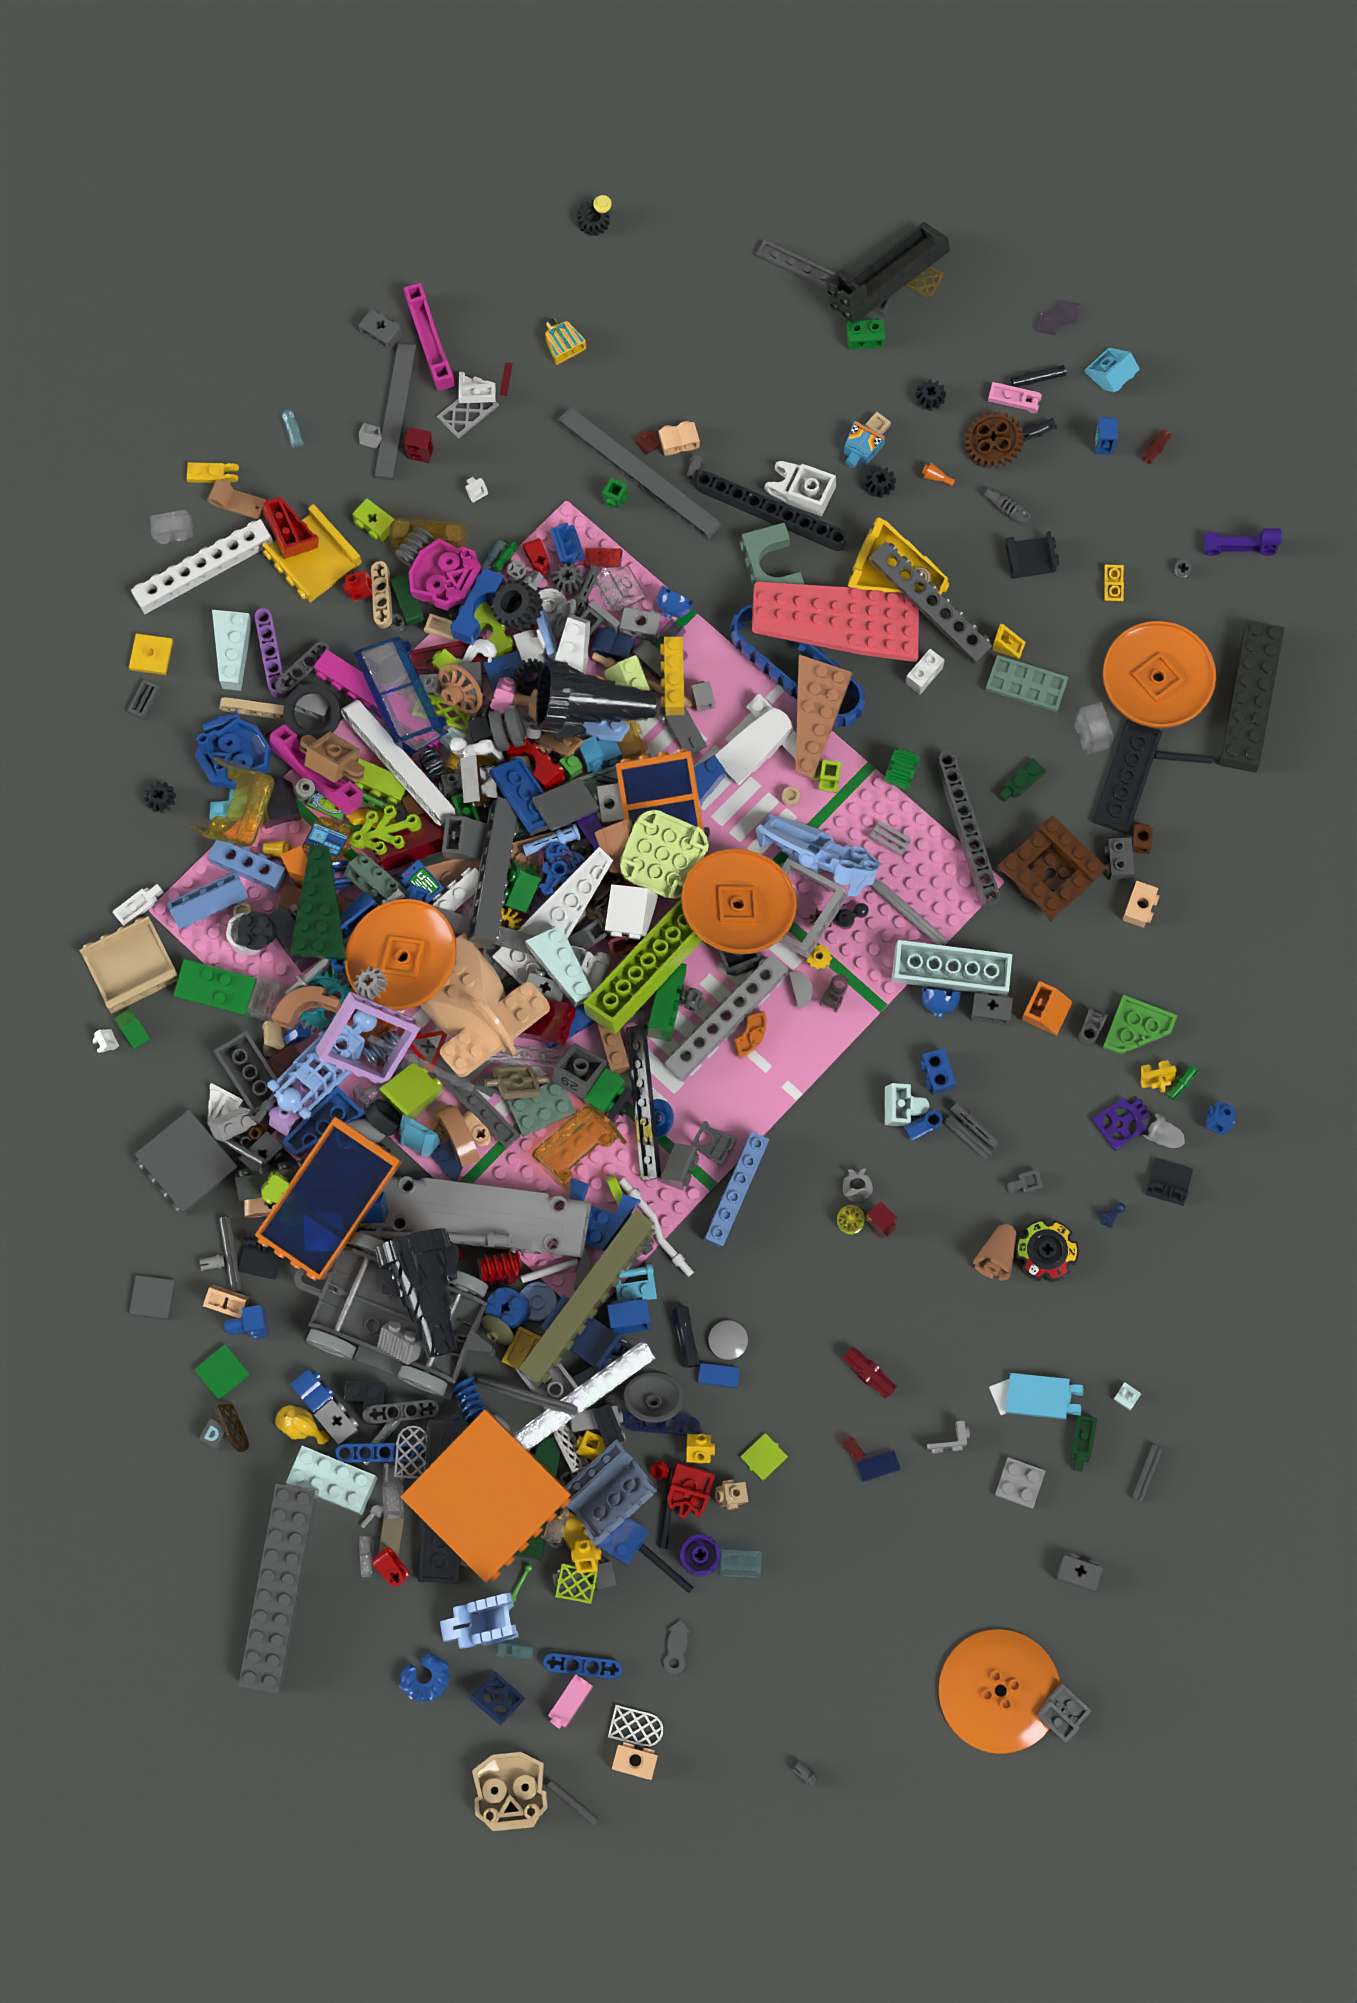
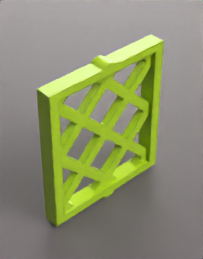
[555,1564,598,1604]

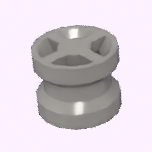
[507,561,526,582]

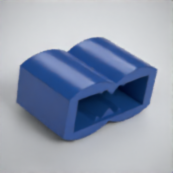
[290,1369,335,1414]

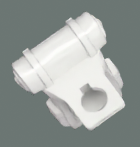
[450,737,503,763]
[571,945,611,992]

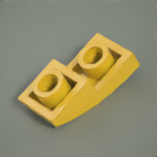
[1104,565,1124,601]

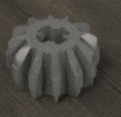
[552,562,584,595]

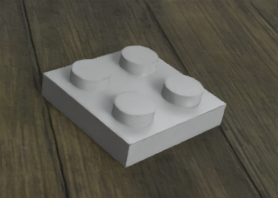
[995,1457,1046,1509]

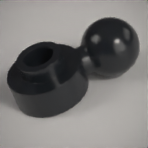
[835,903,869,929]

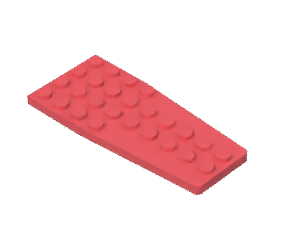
[752,582,919,662]

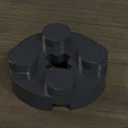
[238,912,276,950]

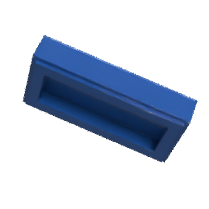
[698,1363,740,1388]

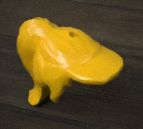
[275,1405,330,1445]

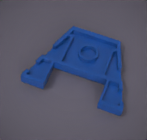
[570,1178,641,1251]

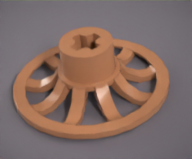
[439,663,483,714]

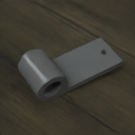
[658,705,708,755]

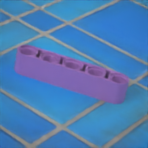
[255,608,286,698]

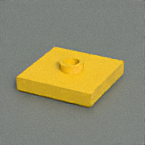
[129,634,173,675]

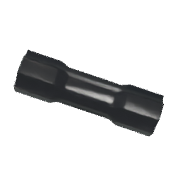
[672,1306,700,1368]

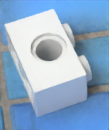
[905,649,945,695]

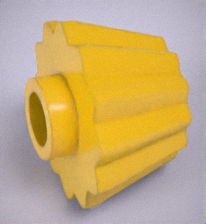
[807,944,832,970]

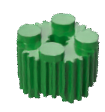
[884,748,921,790]

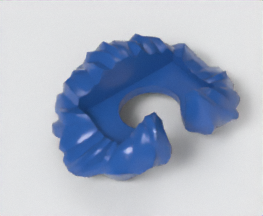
[399,1653,450,1702]

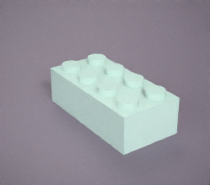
[286,1446,378,1515]

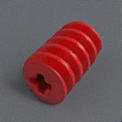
[480,1250,522,1281]

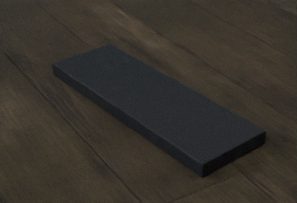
[1092,720,1162,835]

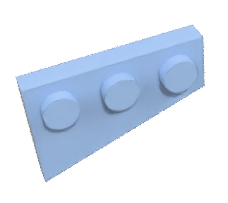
[579,720,630,742]

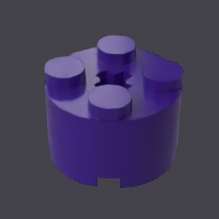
[680,1534,721,1577]

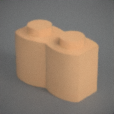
[659,421,700,456]

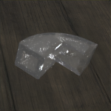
[383,1463,405,1519]

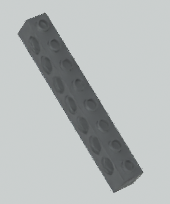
[869,541,992,664]

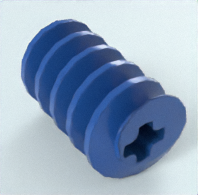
[453,1376,487,1422]

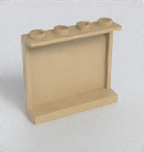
[79,916,179,1014]

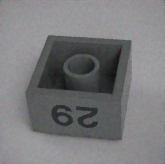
[552,1043,608,1100]

